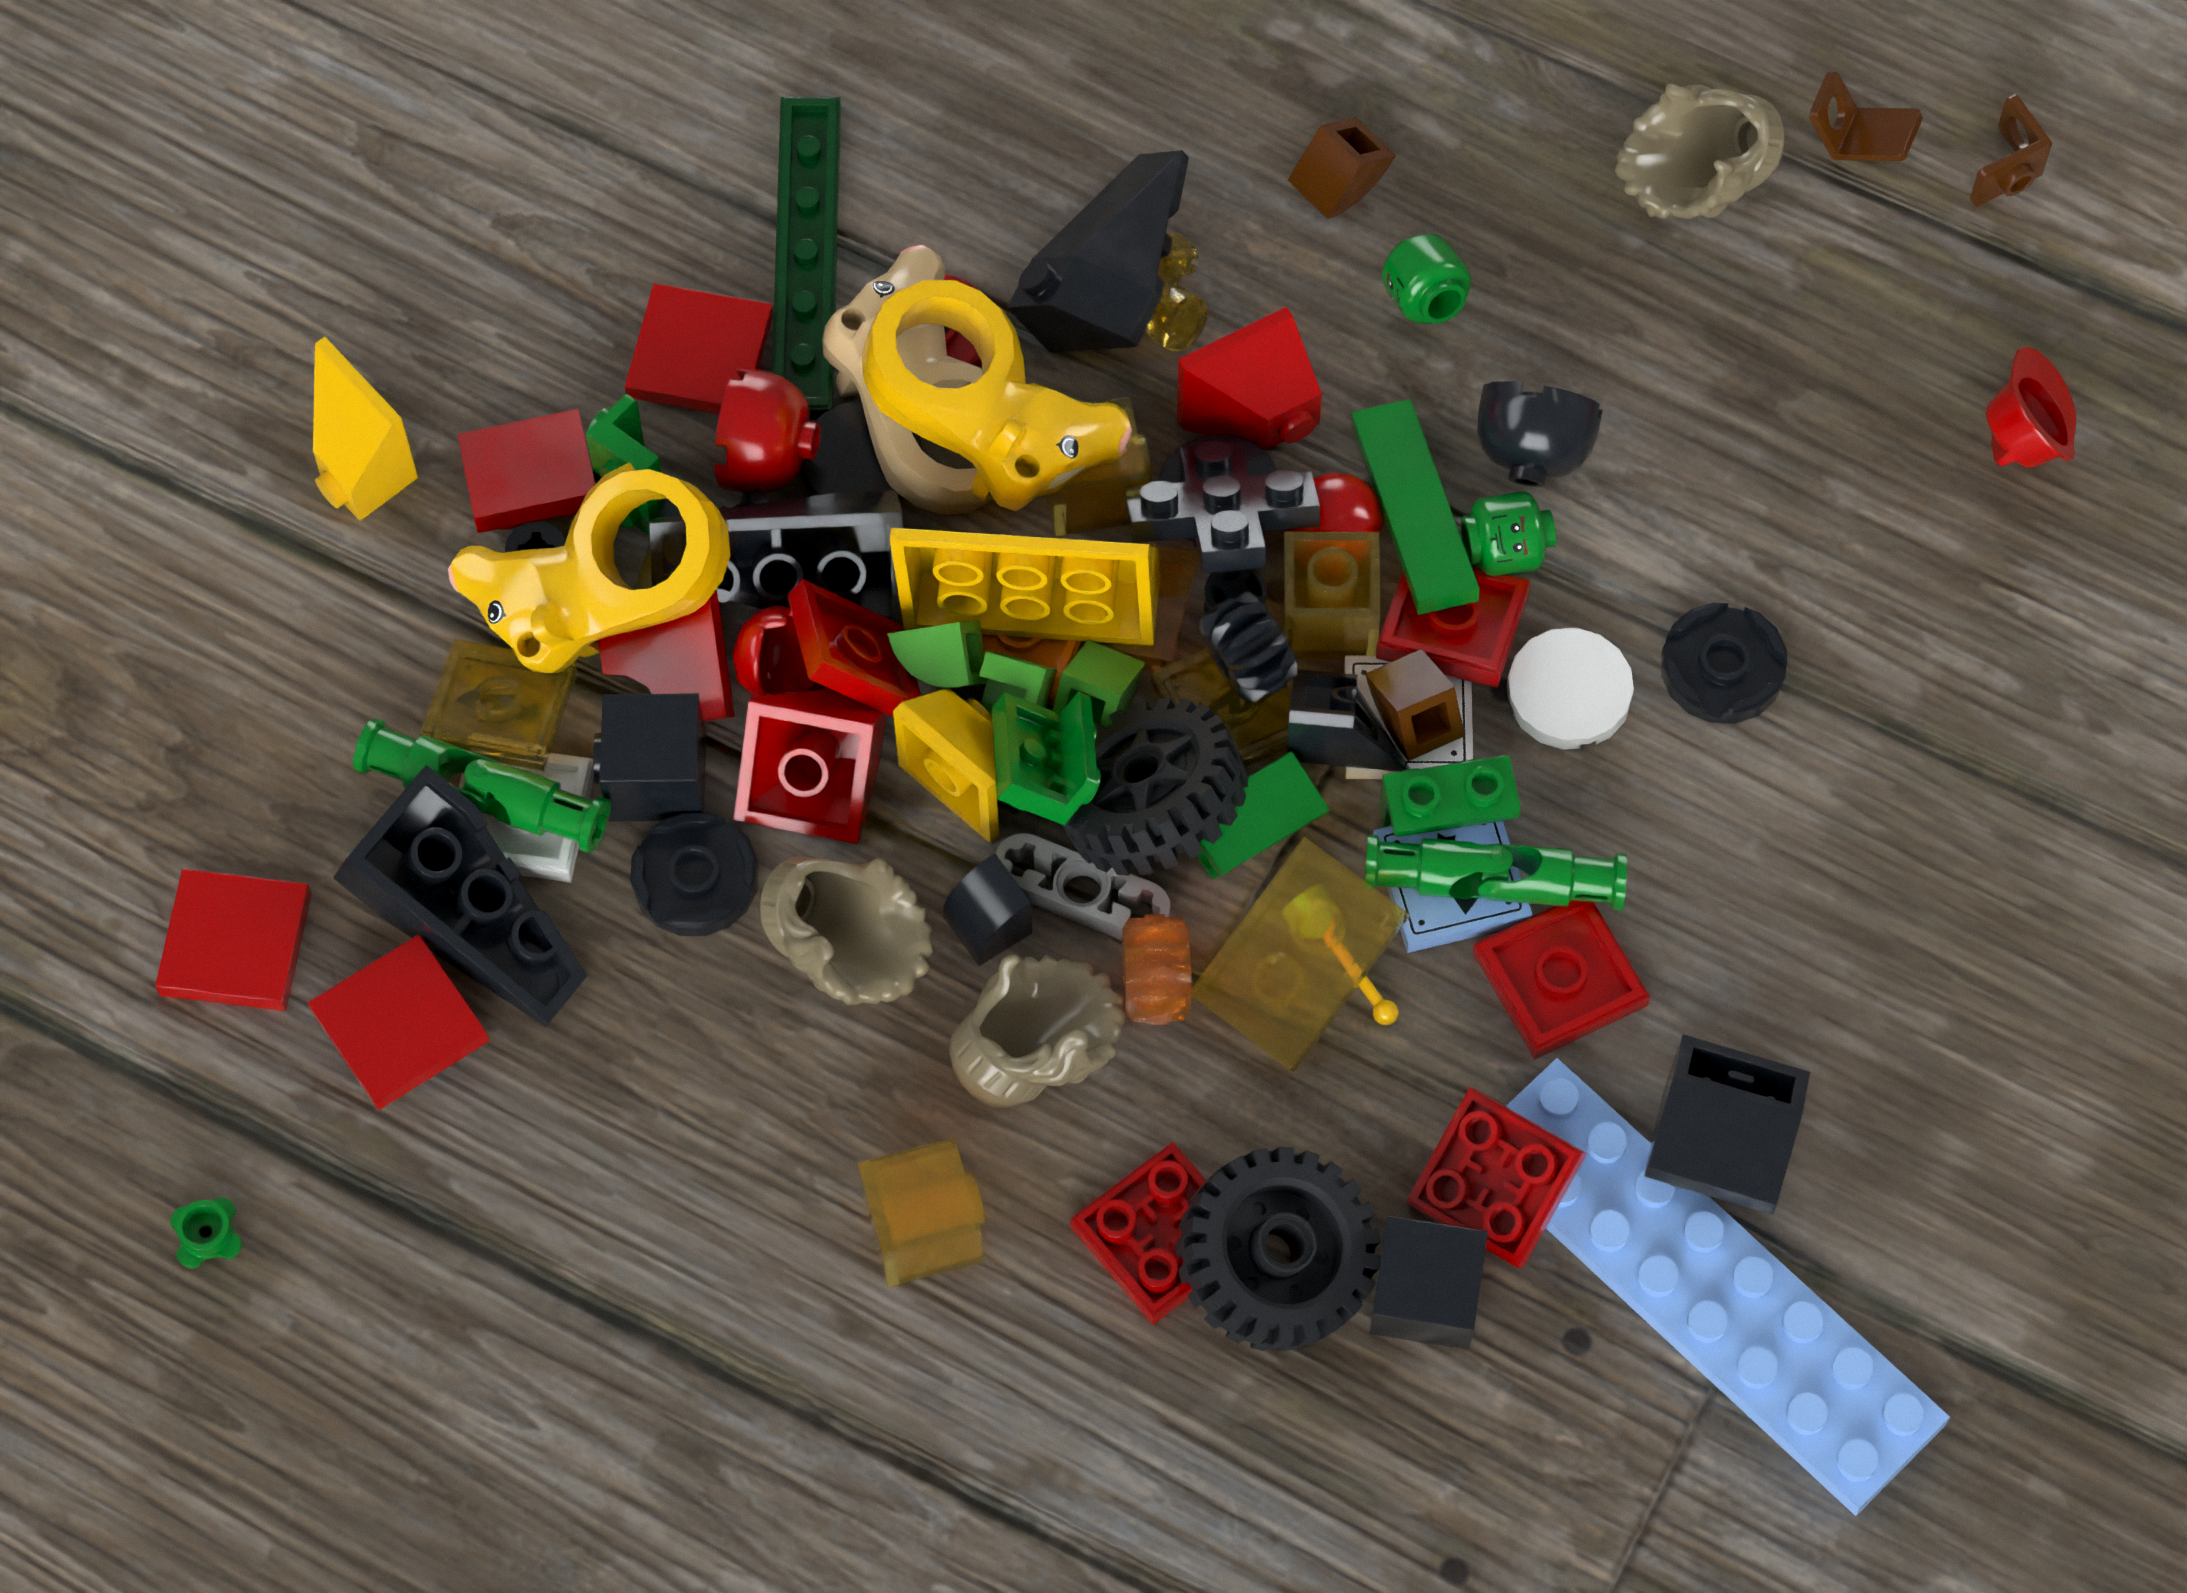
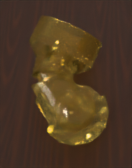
[1146,232,1208,352]

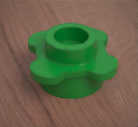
[170,1197,242,1269]

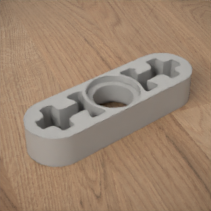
[995,833,1170,946]

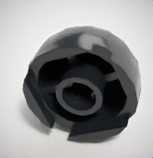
[1477,381,1603,487]

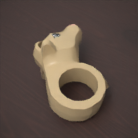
[822,245,993,515]

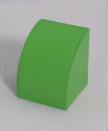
[888,620,988,688]
[1052,640,1146,728]

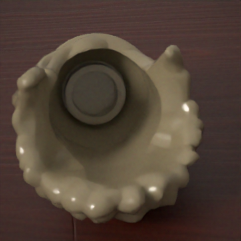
[1615,83,1785,219]
[758,855,933,1005]
[949,954,1126,1108]

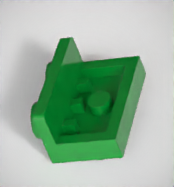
[586,394,663,536]
[992,692,1101,825]
[1379,755,1521,837]

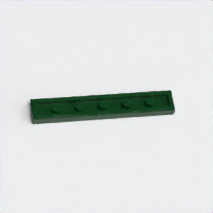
[772,97,841,420]

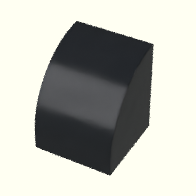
[943,853,1032,966]

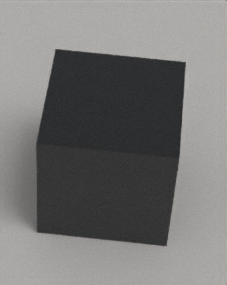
[593,693,706,822]
[1370,1216,1488,1350]

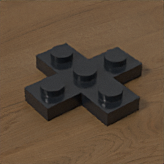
[1125,441,1320,573]

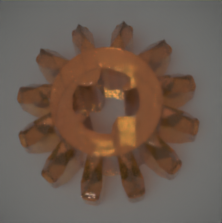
[1121,914,1192,1025]

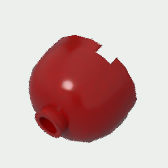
[715,367,821,493]

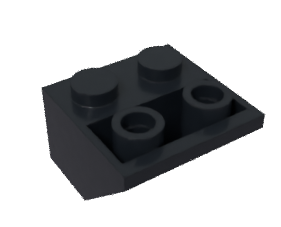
[1644,1034,1810,1215]

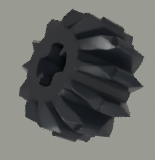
[1199,591,1297,703]

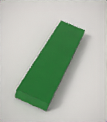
[1351,399,1479,615]

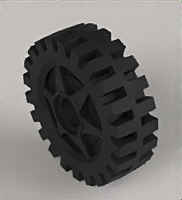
[1063,698,1248,876]
[1176,1147,1381,1351]

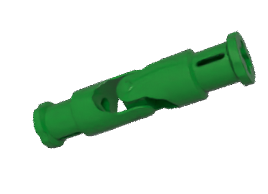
[353,718,611,853]
[1364,834,1627,910]

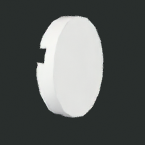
[1506,628,1634,750]

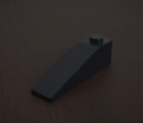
[1007,150,1189,353]
[649,490,905,631]
[333,765,587,1027]

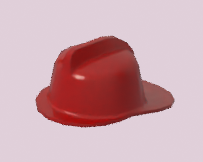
[1985,347,2076,468]

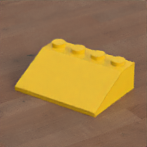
[890,528,1160,646]

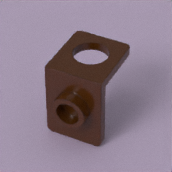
[1809,72,1923,161]
[1970,93,2052,207]

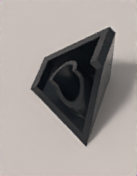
[1287,669,1410,771]

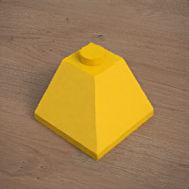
[313,336,418,521]
[893,688,999,844]

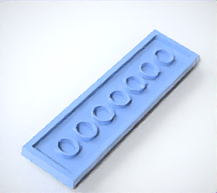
[1506,1058,1950,1516]

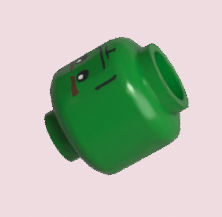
[1381,233,1472,324]
[1461,492,1556,576]

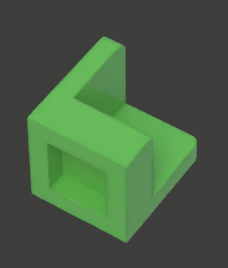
[979,651,1057,716]

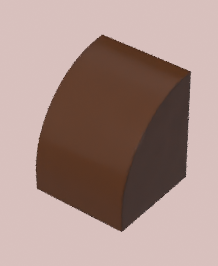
[1288,117,1396,219]
[1365,649,1465,761]

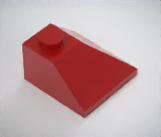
[1177,306,1322,450]
[734,689,887,844]

